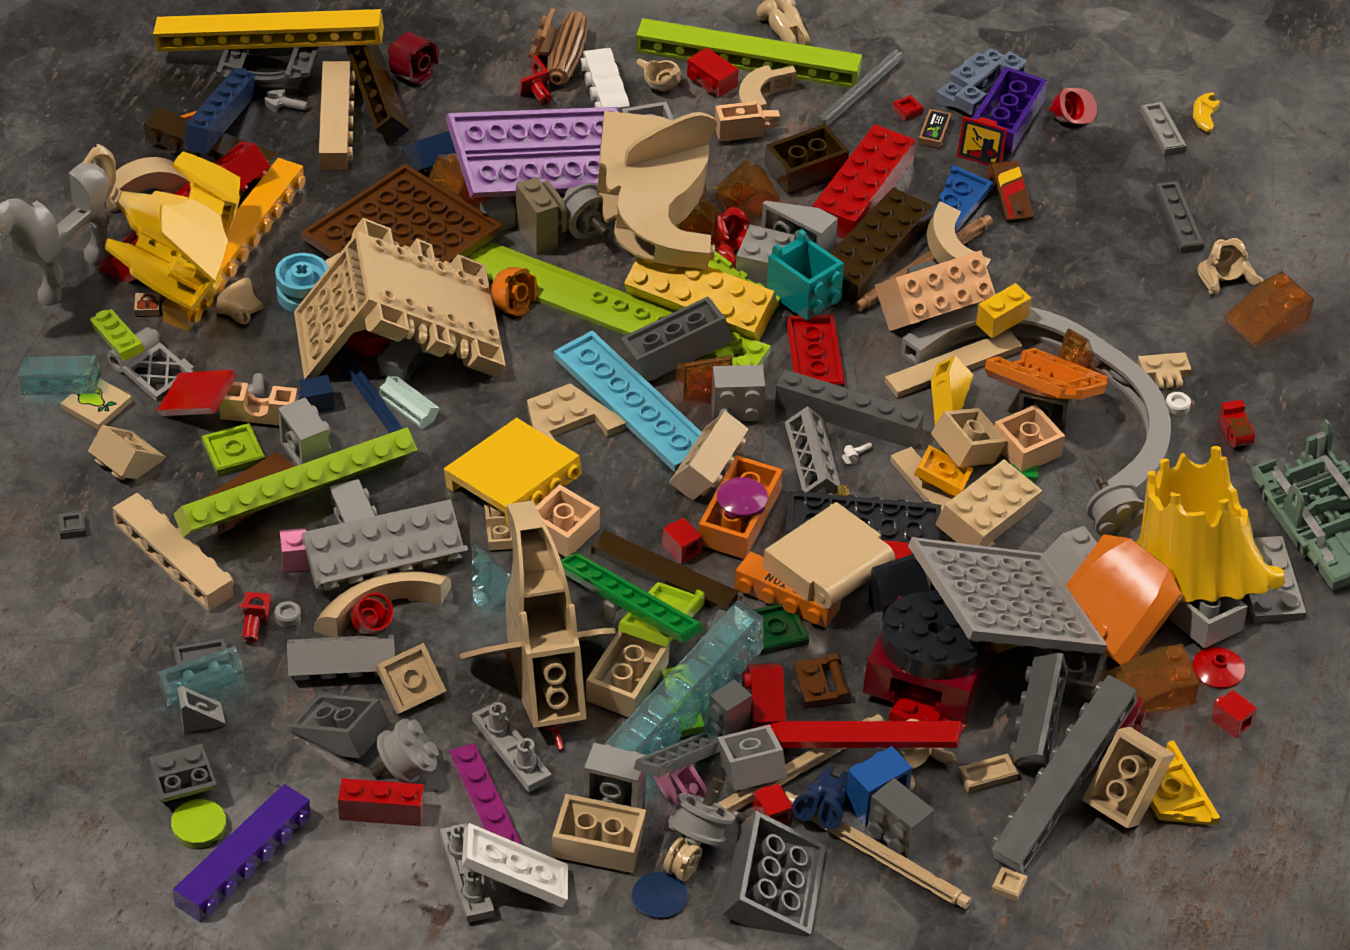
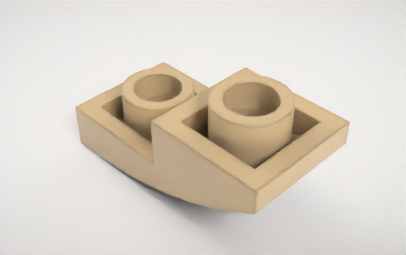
[484,504,513,550]

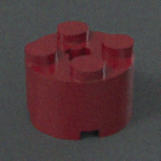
[387,31,440,84]

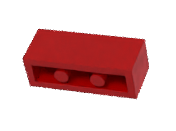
[338,778,424,826]

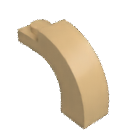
[739,65,796,110]
[110,157,189,213]
[927,201,991,266]

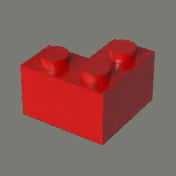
[741,663,786,723]

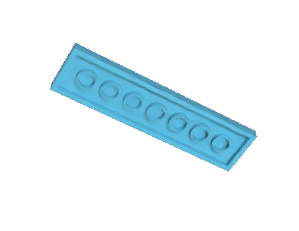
[553,330,701,472]

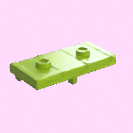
[618,582,705,647]

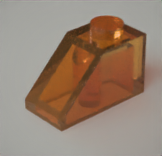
[678,196,721,235]
[1057,328,1094,369]

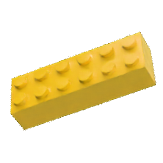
[624,257,778,341]

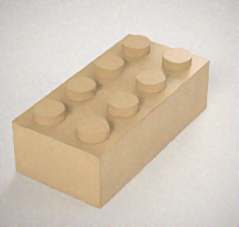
[935,459,1043,546]

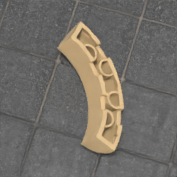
[313,572,451,637]

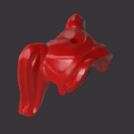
[710,207,750,269]

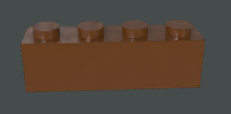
[200,451,295,536]

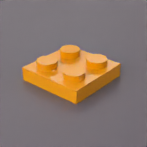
[914,445,973,496]

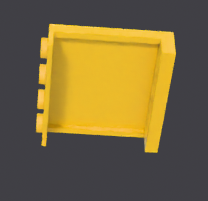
[444,418,582,526]

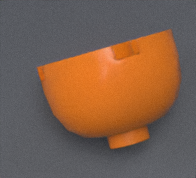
[491,267,538,316]

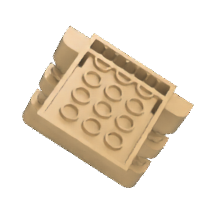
[294,218,506,379]

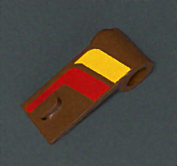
[985,160,1034,222]

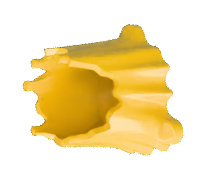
[1136,446,1285,602]

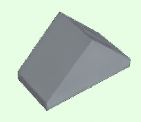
[177,686,225,733]

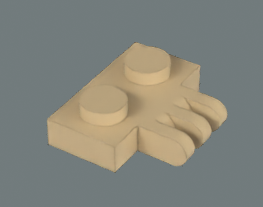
[1137,352,1191,389]

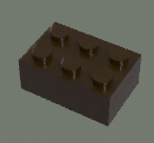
[764,124,849,193]

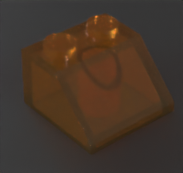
[714,159,780,218]

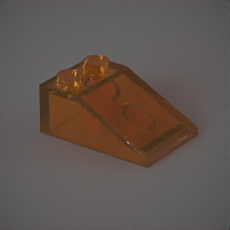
[1224,271,1314,347]
[1103,644,1200,712]

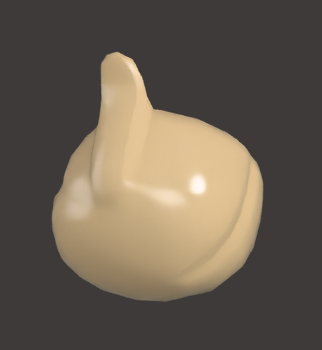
[636,59,681,92]

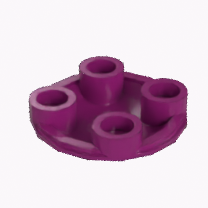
[717,477,768,518]

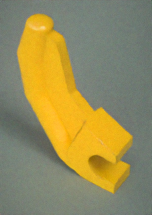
[1193,92,1220,134]

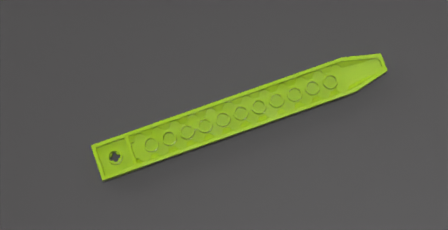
[466,241,771,369]

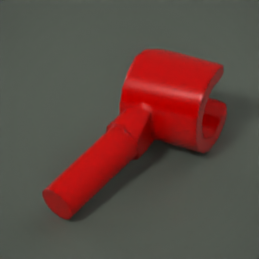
[544,723,565,751]

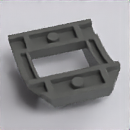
[216,46,319,86]

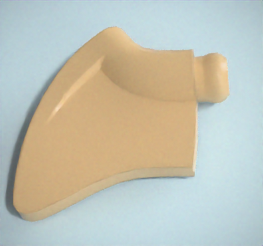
[216,278,263,325]

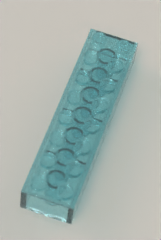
[604,600,764,775]

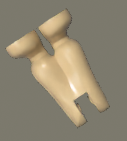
[756,0,811,46]

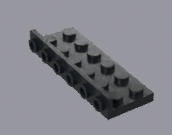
[785,490,942,554]

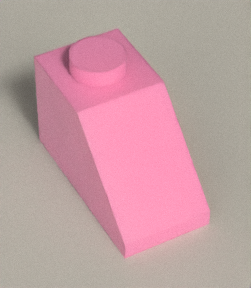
[279,529,309,572]
[652,764,716,806]

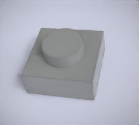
[602,599,625,625]

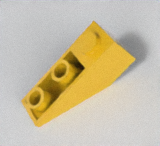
[931,356,973,425]

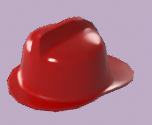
[1048,88,1097,124]

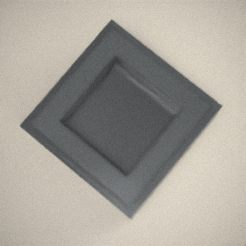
[57,511,86,539]

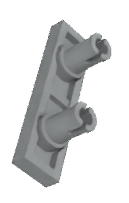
[472,702,552,792]
[440,823,494,923]

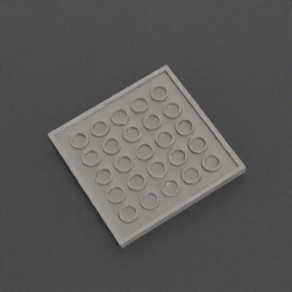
[908,537,1108,654]

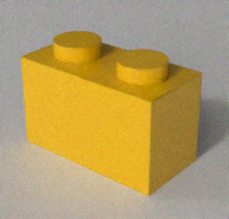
[976,283,1031,338]

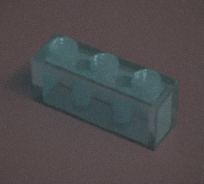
[17,355,101,395]
[158,646,244,706]

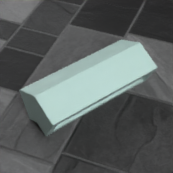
[379,376,440,429]

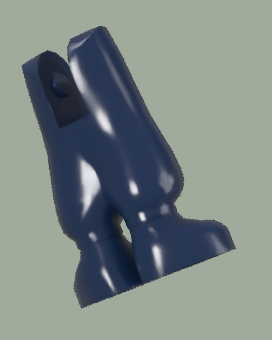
[792,766,848,830]

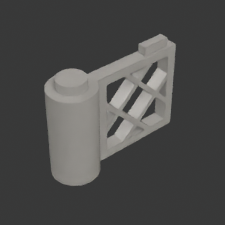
[107,327,194,401]

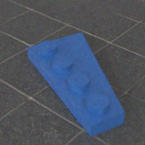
[932,165,993,233]

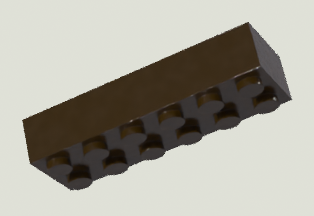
[830,187,933,305]

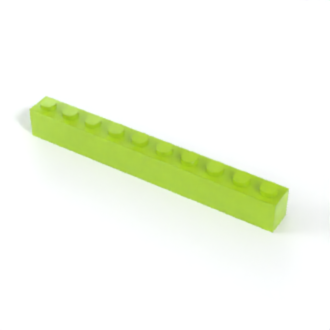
[636,18,862,88]
[173,427,417,537]

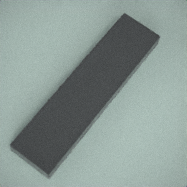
[1155,181,1204,253]

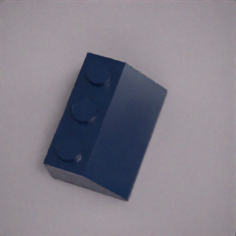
[401,131,459,173]

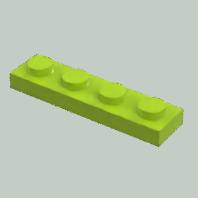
[89,309,145,361]

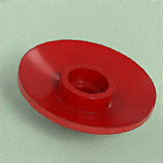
[1192,647,1245,689]

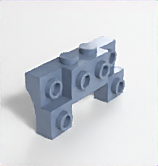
[935,48,1027,115]

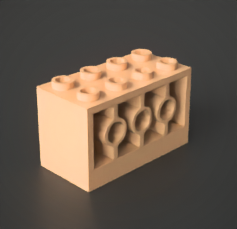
[875,250,996,331]

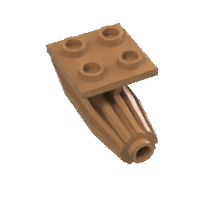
[528,8,588,85]

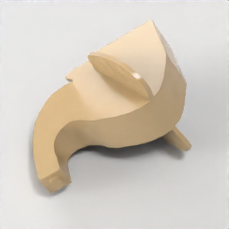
[597,111,717,269]
[459,500,616,728]

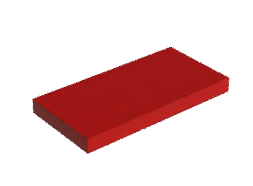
[785,315,845,387]

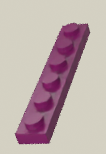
[449,743,522,845]

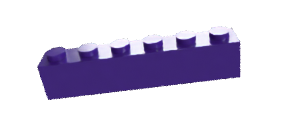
[173,784,311,922]

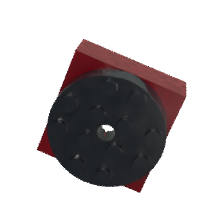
[862,590,996,723]

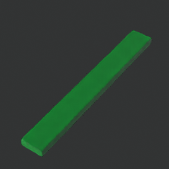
[561,552,703,643]

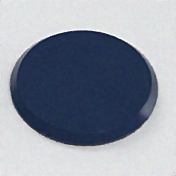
[632,872,688,918]

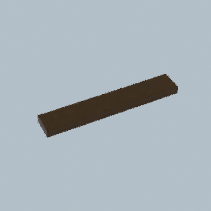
[591,530,738,611]

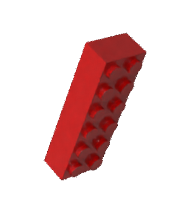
[812,124,916,239]

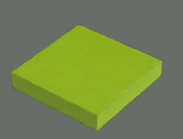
[201,423,265,476]

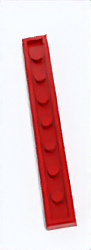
[751,721,962,748]

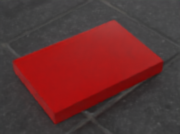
[157,370,237,416]

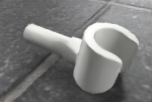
[842,443,872,465]

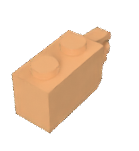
[715,101,780,142]

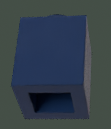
[298,375,334,412]

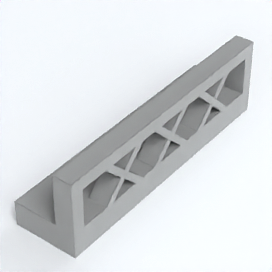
[785,406,842,495]

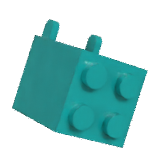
[767,229,844,320]

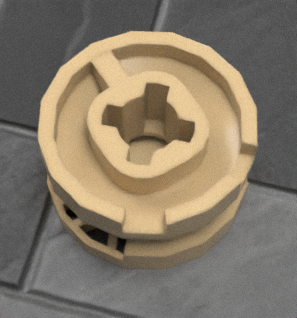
[663,837,702,882]

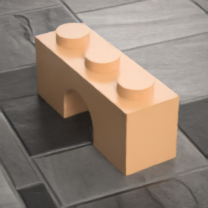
[219,382,298,425]

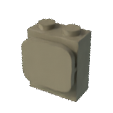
[516,177,567,255]

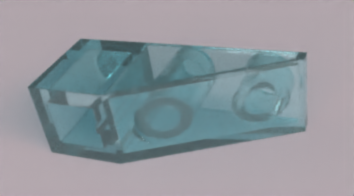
[472,545,511,612]

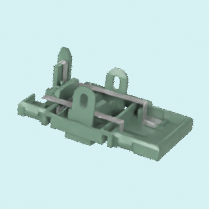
[1250,419,1350,591]

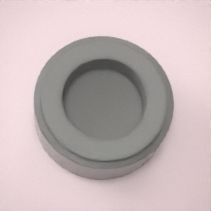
[274,601,301,627]

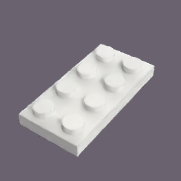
[462,823,568,907]

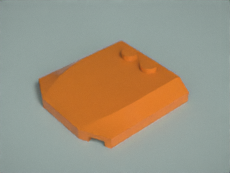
[984,348,1108,399]
[1066,534,1184,669]

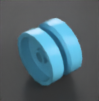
[275,253,328,313]

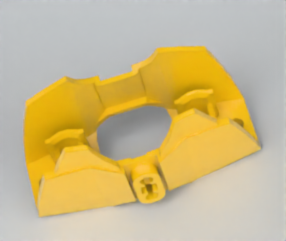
[105,151,240,311]

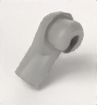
[248,373,265,398]

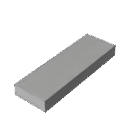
[1140,102,1187,155]

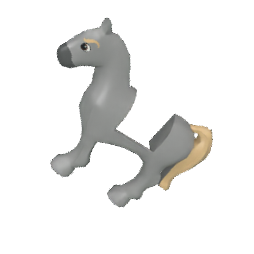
[0,144,116,306]

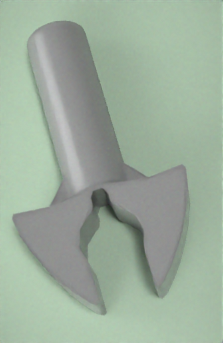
[265,90,308,113]

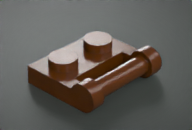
[793,653,852,708]

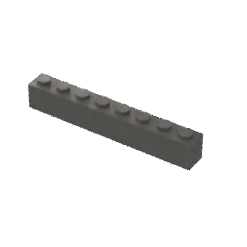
[991,675,1138,874]

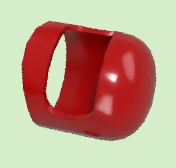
[351,592,394,636]

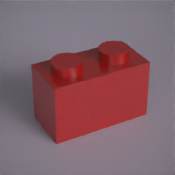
[687,48,739,98]

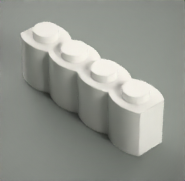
[580,48,630,113]

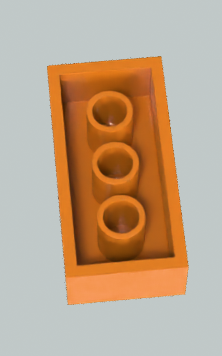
[698,455,783,559]

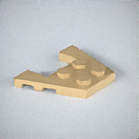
[527,383,627,441]

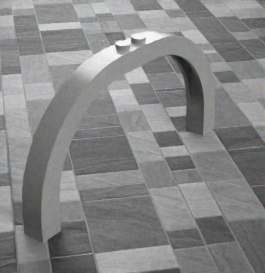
[901,305,1171,499]

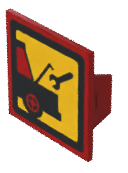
[957,116,1008,166]

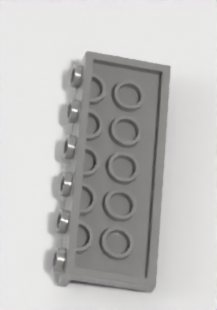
[301,499,468,591]

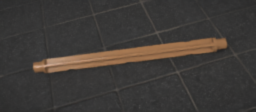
[854,215,993,312]

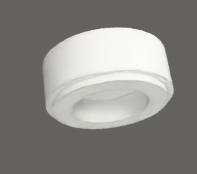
[1166,392,1191,416]

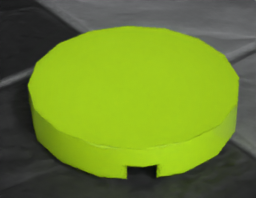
[171,799,226,849]

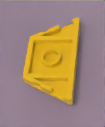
[1150,740,1220,825]

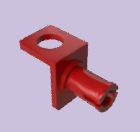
[519,55,553,105]
[238,592,271,643]

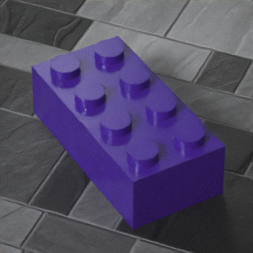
[972,66,1048,154]

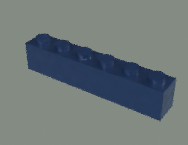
[184,68,256,155]

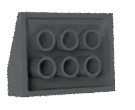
[722,811,826,937]

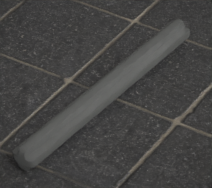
[817,50,902,126]

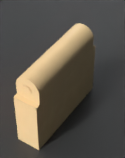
[763,502,895,609]

